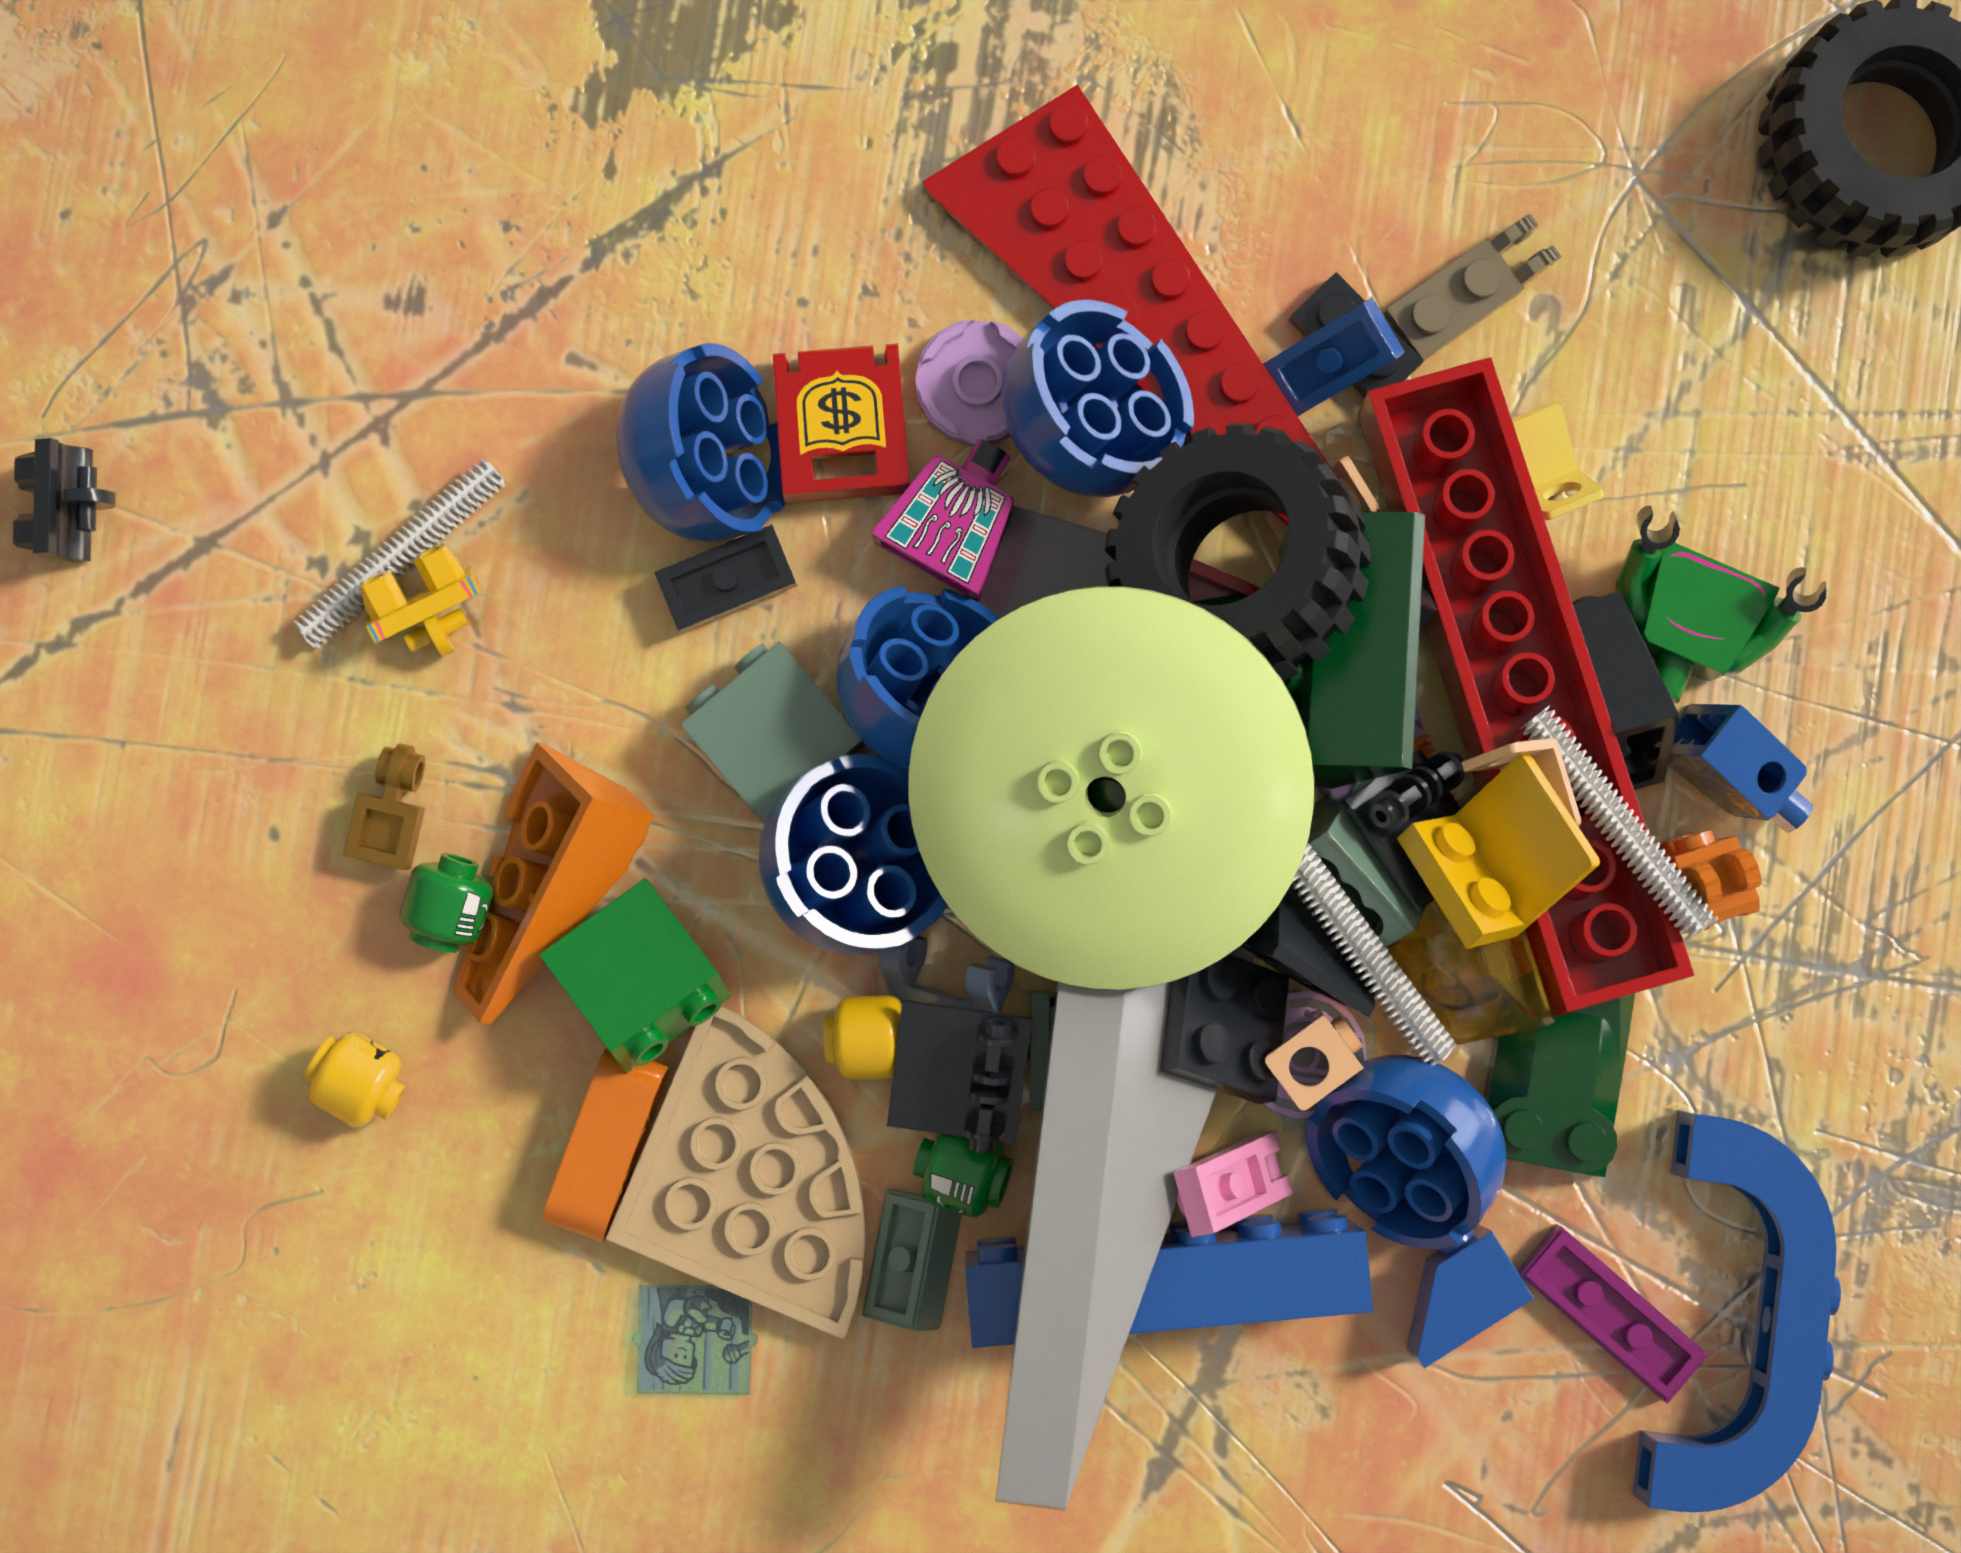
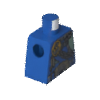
[1668,704,1813,833]

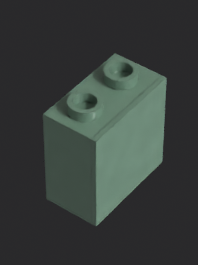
[680,641,865,823]
[1292,779,1427,948]

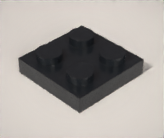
[1161,954,1290,1104]

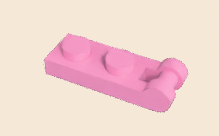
[1173,1130,1293,1237]

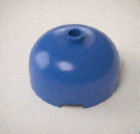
[1002,300,1194,497]
[616,343,785,542]
[836,585,1000,771]
[759,754,948,956]
[1306,1054,1507,1249]

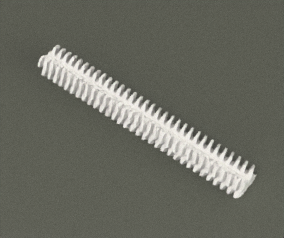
[293,458,505,648]
[1520,706,1718,941]
[1292,843,1457,1065]

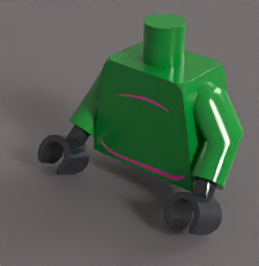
[1615,506,1827,703]

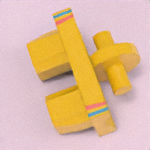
[360,543,480,657]

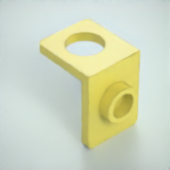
[1512,402,1604,520]

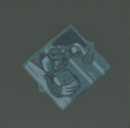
[632,1284,758,1395]

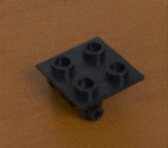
[1342,748,1465,912]
[887,1000,1033,1153]

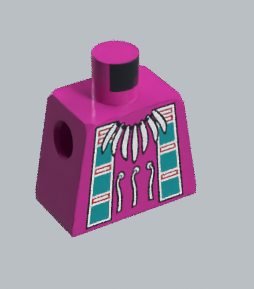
[872,439,1014,602]

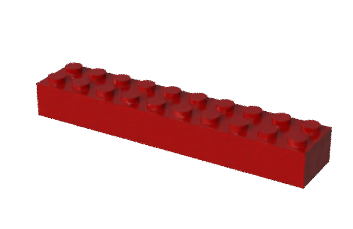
[1358,357,1695,1018]

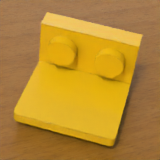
[1397,755,1600,949]

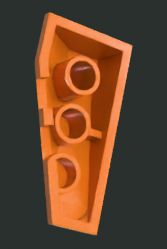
[454,742,654,1025]

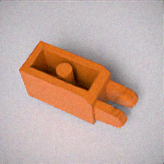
[1658,829,1762,933]

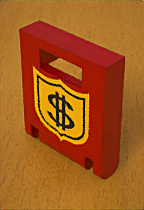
[773,343,910,504]

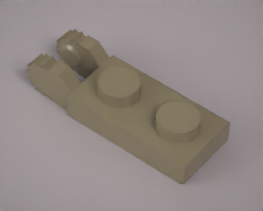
[1383,214,1562,361]

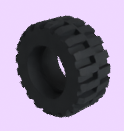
[1758,0,1961,258]
[1104,423,1371,681]

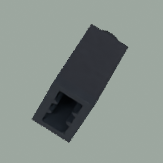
[1572,591,1679,790]

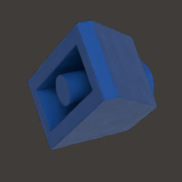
[1406,1224,1534,1369]

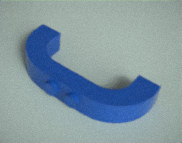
[1633,1110,1841,1513]

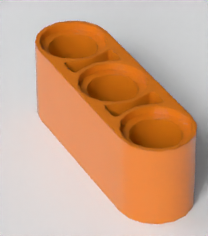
[542,1047,669,1243]

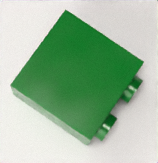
[539,877,732,1074]

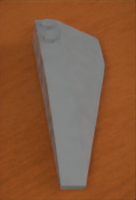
[995,946,1254,1511]

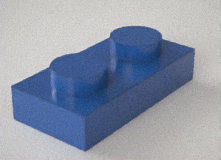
[1263,297,1405,416]

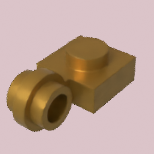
[343,743,425,870]

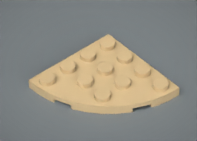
[606,1005,866,1340]

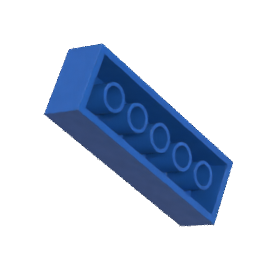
[965,1208,1373,1348]

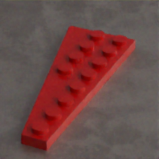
[922,84,1352,526]

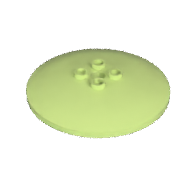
[909,586,1314,990]

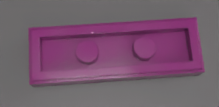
[1517,1224,1709,1404]

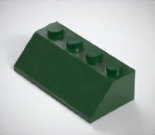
[1278,512,1425,789]

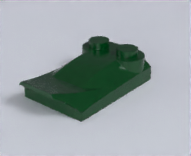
[1484,958,1635,1177]

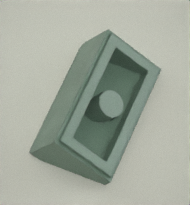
[862,1189,962,1331]

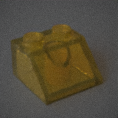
[1386,915,1554,1045]

